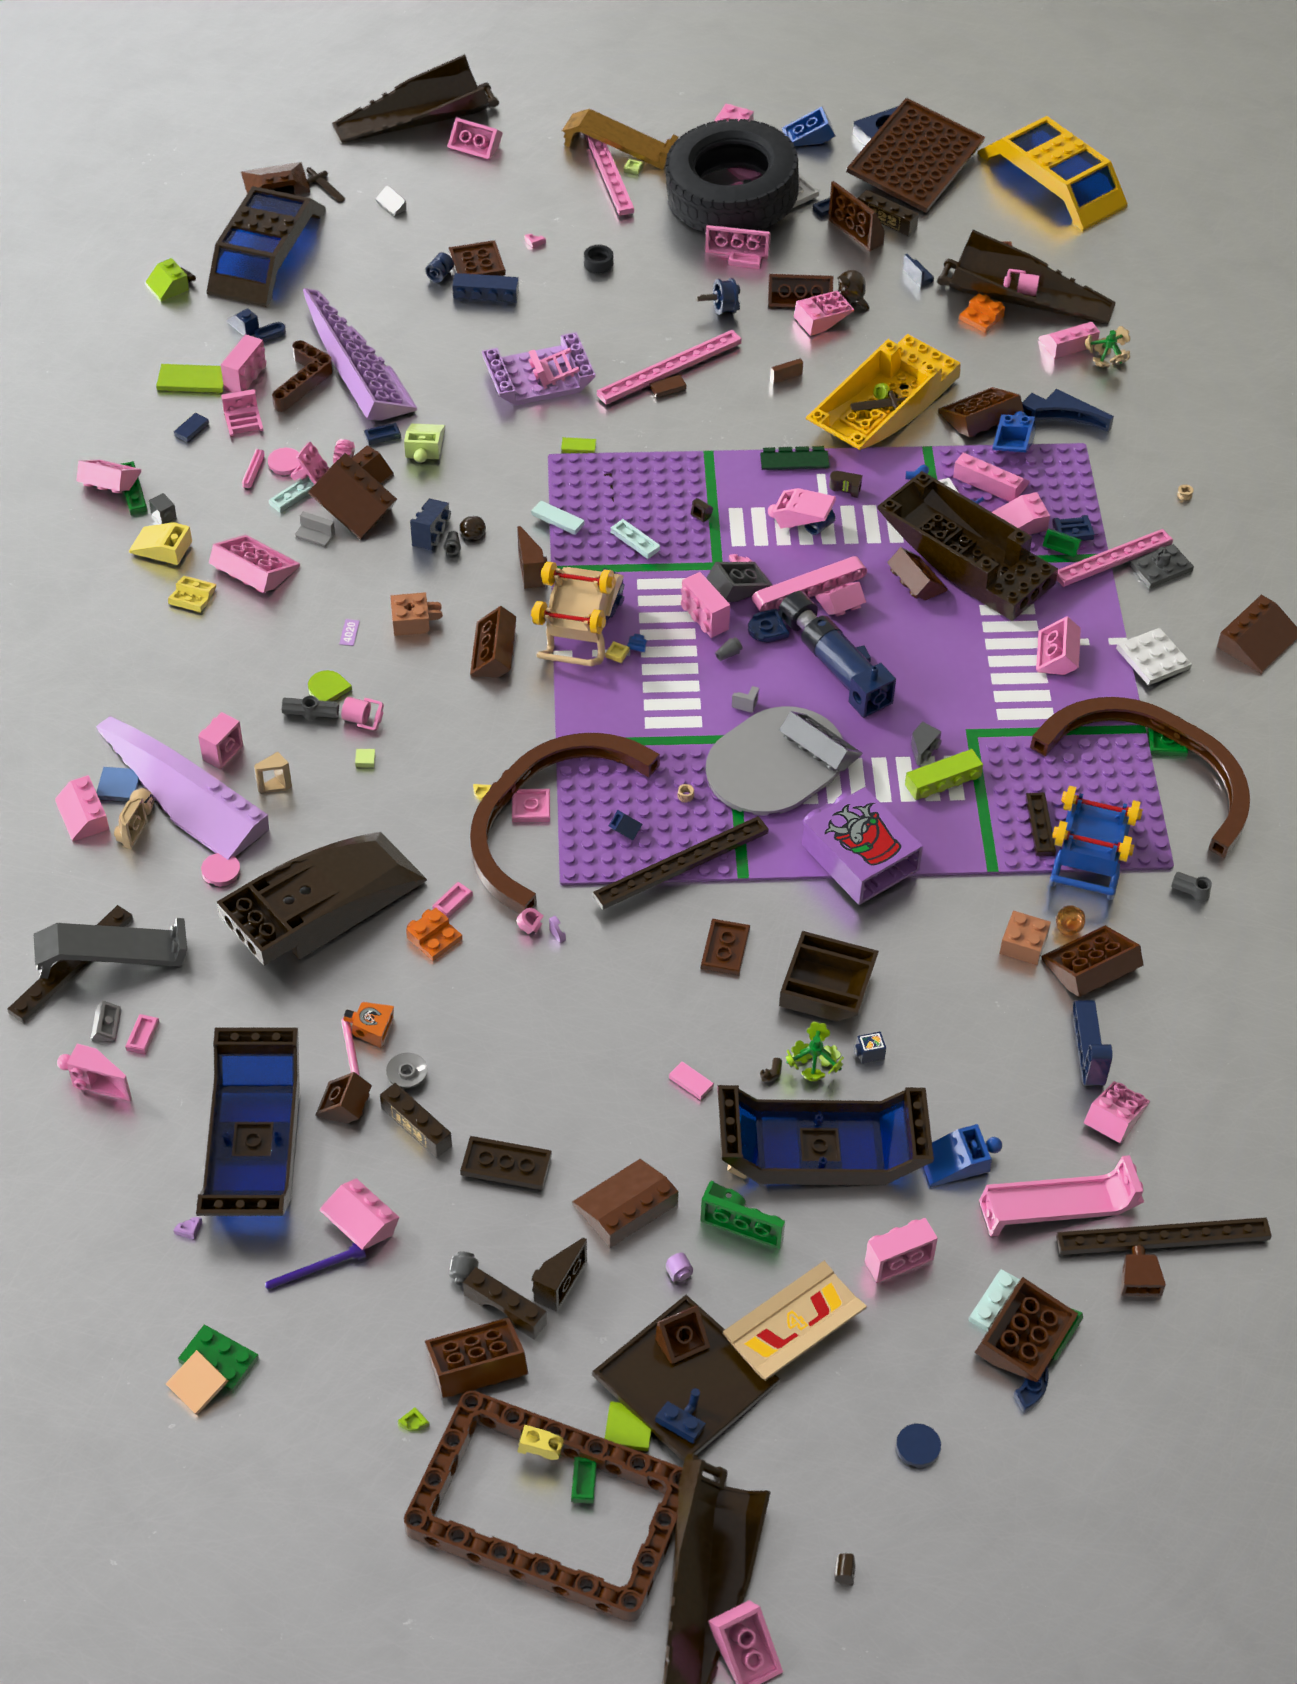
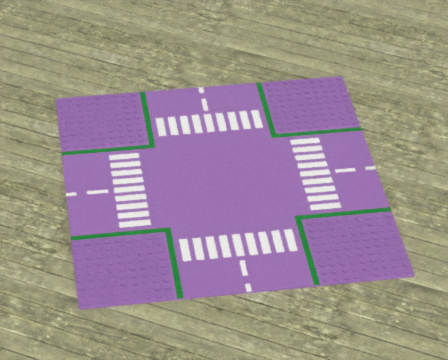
[548,443,1174,885]

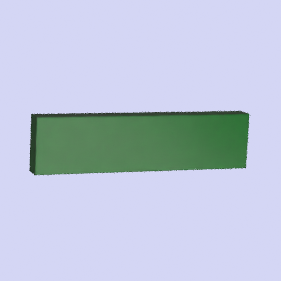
[121,461,148,515]

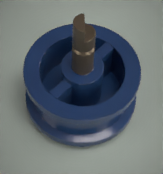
[696,278,740,315]

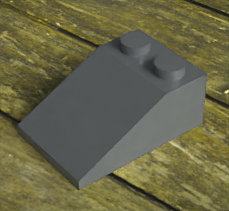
[706,562,773,602]

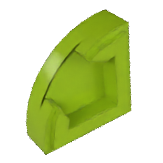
[398,1407,430,1431]

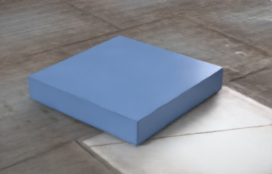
[96,767,139,802]

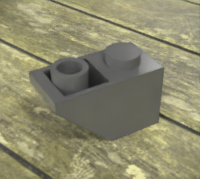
[911,721,942,766]

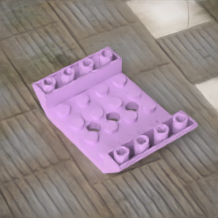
[482,332,595,405]

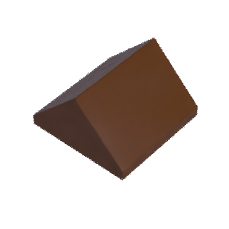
[655,1306,710,1364]

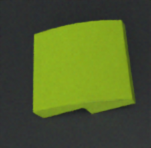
[604,1401,651,1451]

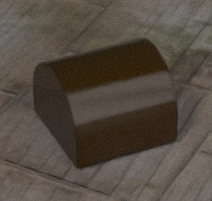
[691,498,713,523]
[834,1553,856,1585]

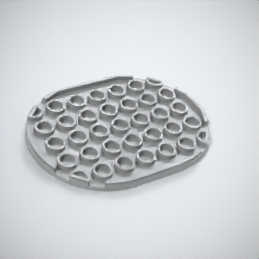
[706,706,843,816]

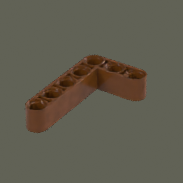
[272,340,333,412]

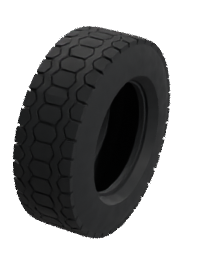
[665,119,799,233]

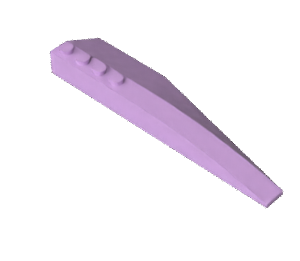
[303,288,417,420]
[96,716,269,860]

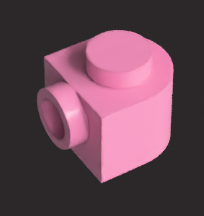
[517,908,544,935]

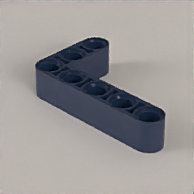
[1073,1000,1113,1086]

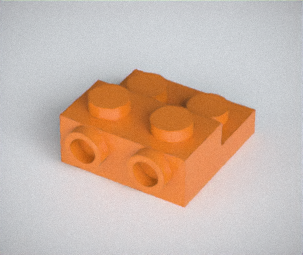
[959,293,1005,333]
[406,907,463,961]

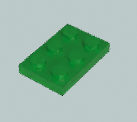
[178,1324,259,1393]

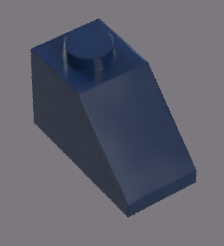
[227,308,259,336]

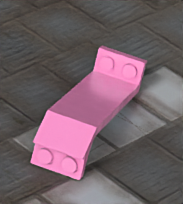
[979,1155,1144,1237]

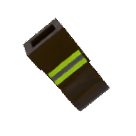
[829,471,863,498]

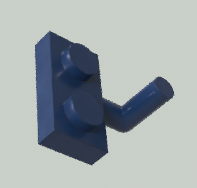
[655,1389,706,1443]

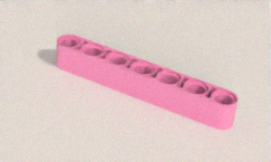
[752,556,867,612]

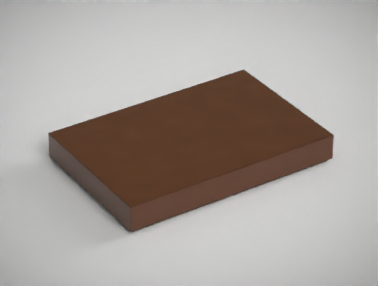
[701,918,751,976]

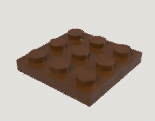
[449,240,506,276]

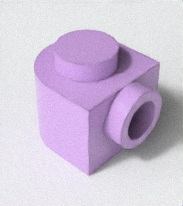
[666,1253,693,1282]

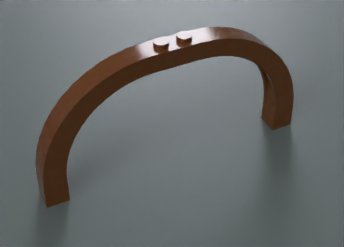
[1030,697,1250,858]
[470,733,660,914]

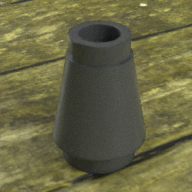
[443,531,461,555]
[715,637,743,661]

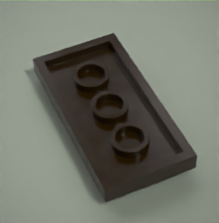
[460,1136,552,1190]

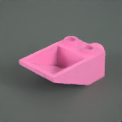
[768,488,836,529]
[57,1043,132,1101]

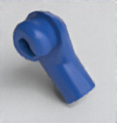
[905,465,929,480]

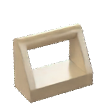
[254,752,292,794]

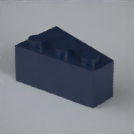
[410,498,451,550]

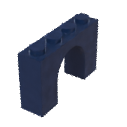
[853,106,898,146]

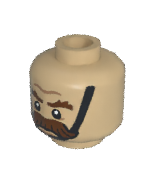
[129,788,155,816]

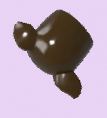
[837,270,870,311]

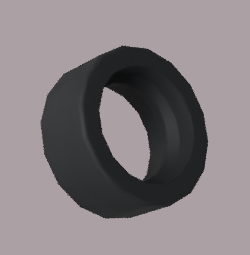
[584,245,613,273]

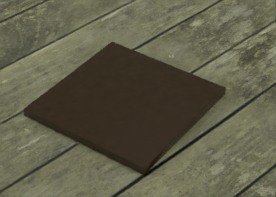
[592,1295,780,1462]

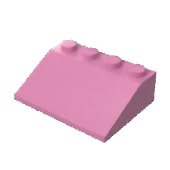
[209,535,300,593]

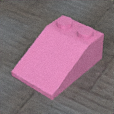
[992,492,1050,534]
[708,1600,783,1684]

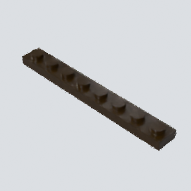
[7,905,133,1023]

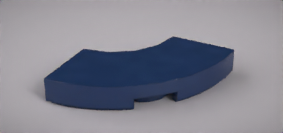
[1013,1367,1049,1413]

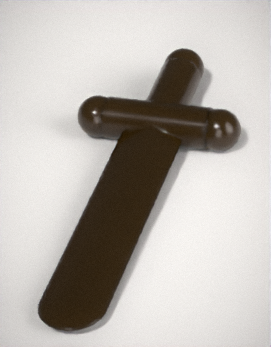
[306,167,345,202]
[850,390,907,411]

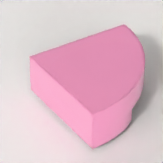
[525,234,546,248]
[729,554,752,562]

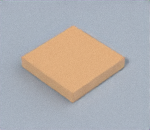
[166,1351,228,1415]

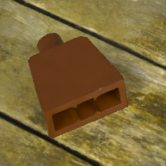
[1121,1245,1166,1296]

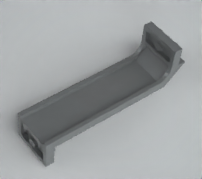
[33,918,188,979]

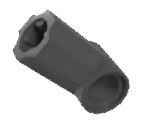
[1171,872,1212,902]

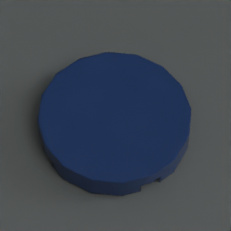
[896,1423,941,1468]

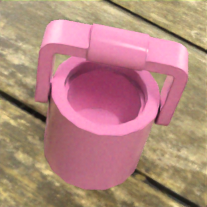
[1003,269,1039,296]
[341,697,384,731]

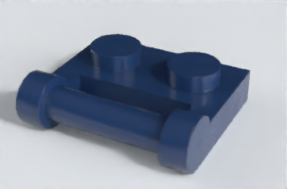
[1052,515,1095,541]

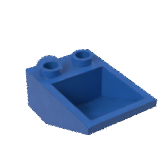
[992,411,1036,452]
[923,1124,1002,1187]

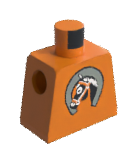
[343,1002,394,1048]

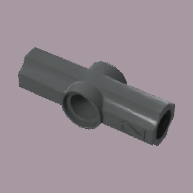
[281,695,339,720]

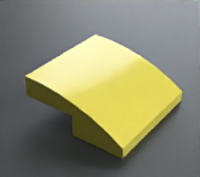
[168,576,216,613]

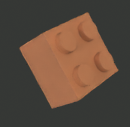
[999,910,1051,965]

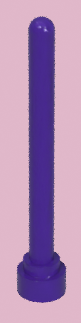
[265,1243,366,1289]

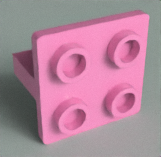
[291,442,329,485]

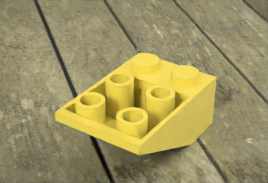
[129,522,192,565]

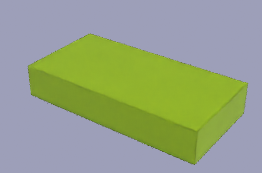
[561,437,596,454]

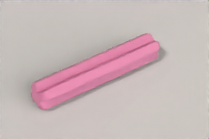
[242,449,265,489]

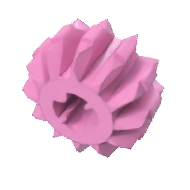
[333,439,355,463]

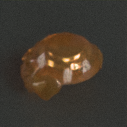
[1056,905,1085,936]

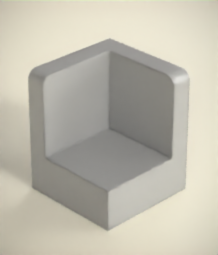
[732,686,759,713]

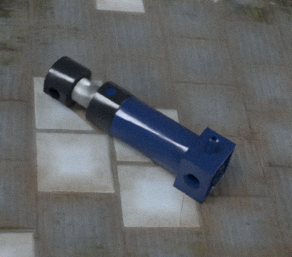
[778,591,896,718]

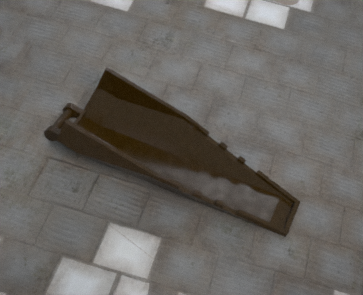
[332,54,499,143]
[937,230,1116,324]
[662,1453,771,1684]

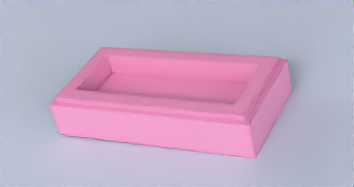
[728,251,762,269]
[432,882,473,918]
[125,1014,160,1055]
[669,1062,714,1100]

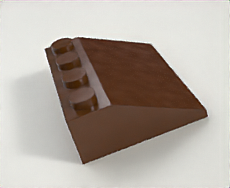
[828,181,885,251]
[938,387,1023,437]
[308,453,397,539]
[1217,594,1297,674]
[1041,925,1144,997]
[572,1159,679,1248]
[974,1277,1078,1382]
[425,1317,529,1398]

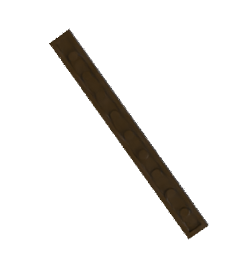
[593,816,769,910]
[1056,1217,1272,1255]

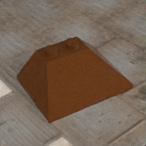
[241,162,310,195]

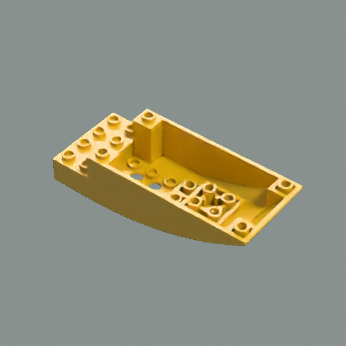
[806,334,961,450]

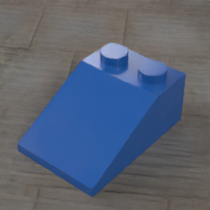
[782,107,836,146]

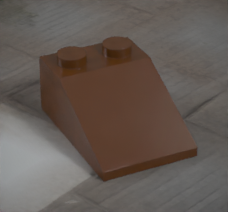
[517,526,547,589]

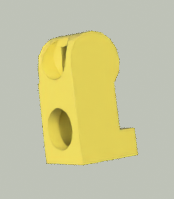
[517,1425,564,1460]

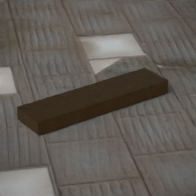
[1025,792,1056,857]

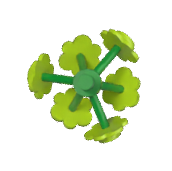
[785,1022,844,1081]

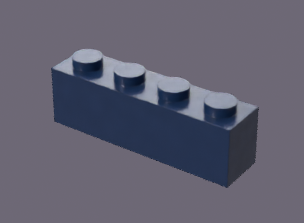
[452,273,519,302]

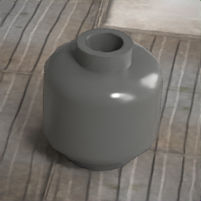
[449,1251,479,1285]

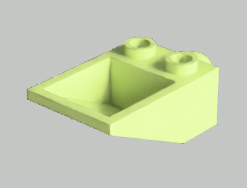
[404,423,445,463]

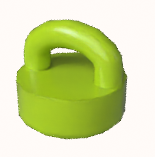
[873,383,890,399]

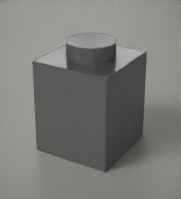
[149,493,177,524]

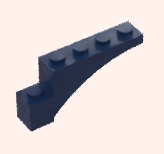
[1022,389,1114,432]

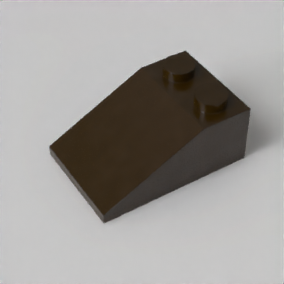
[531,1238,587,1312]

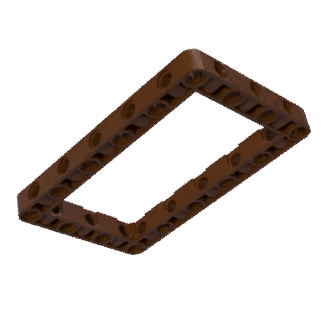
[404,1391,683,1622]

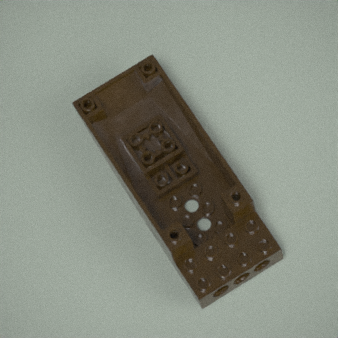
[877,471,1058,621]
[216,832,427,966]

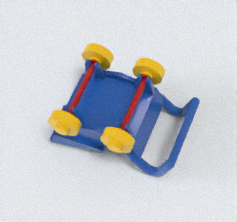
[1049,785,1143,900]

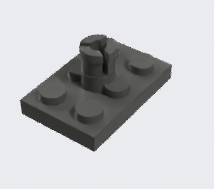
[1130,544,1194,589]

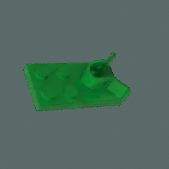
[700,1181,785,1249]

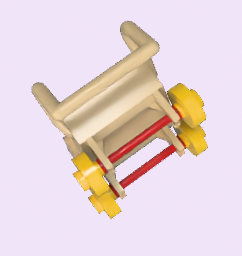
[531,561,624,666]

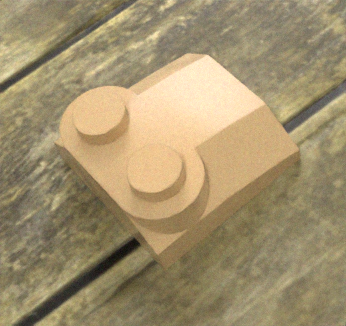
[114,796,148,849]

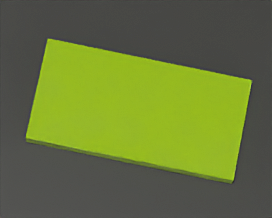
[156,364,224,393]

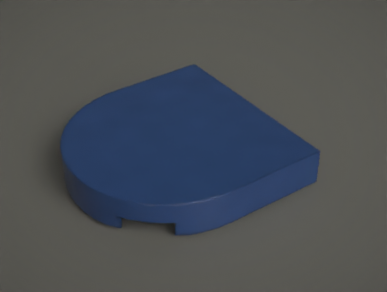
[748,608,789,642]

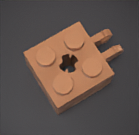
[390,592,443,636]

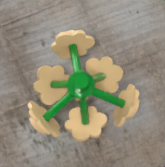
[1085,326,1131,368]

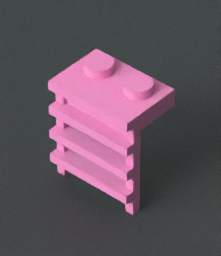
[528,348,580,389]
[221,389,264,437]

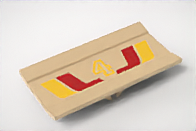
[723,1260,867,1381]

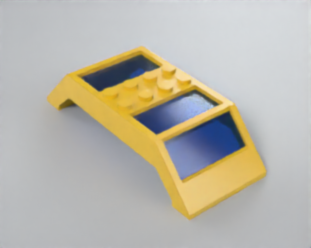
[977,116,1128,231]

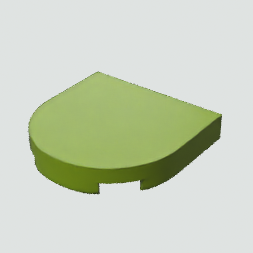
[308,670,352,702]

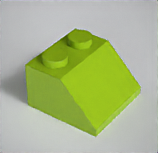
[145,258,189,302]

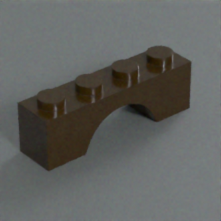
[463,1267,547,1339]

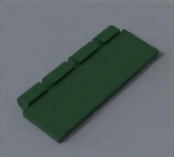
[760,446,830,470]

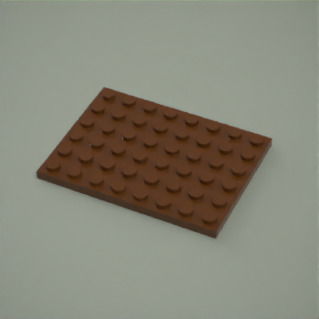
[846,97,985,213]

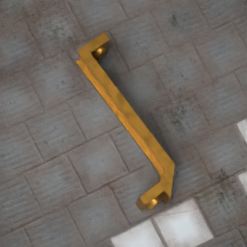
[562,108,679,170]

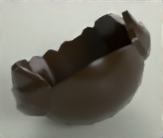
[459,516,486,540]

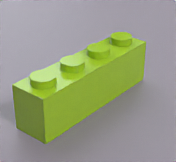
[905,749,983,801]

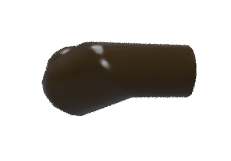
[760,1058,782,1082]

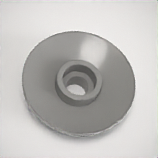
[386,1053,427,1088]

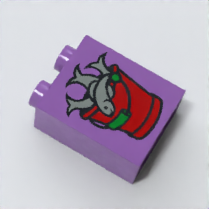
[802,787,923,905]

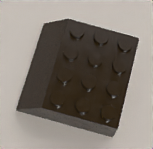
[779,931,879,1022]

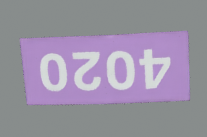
[340,619,360,646]

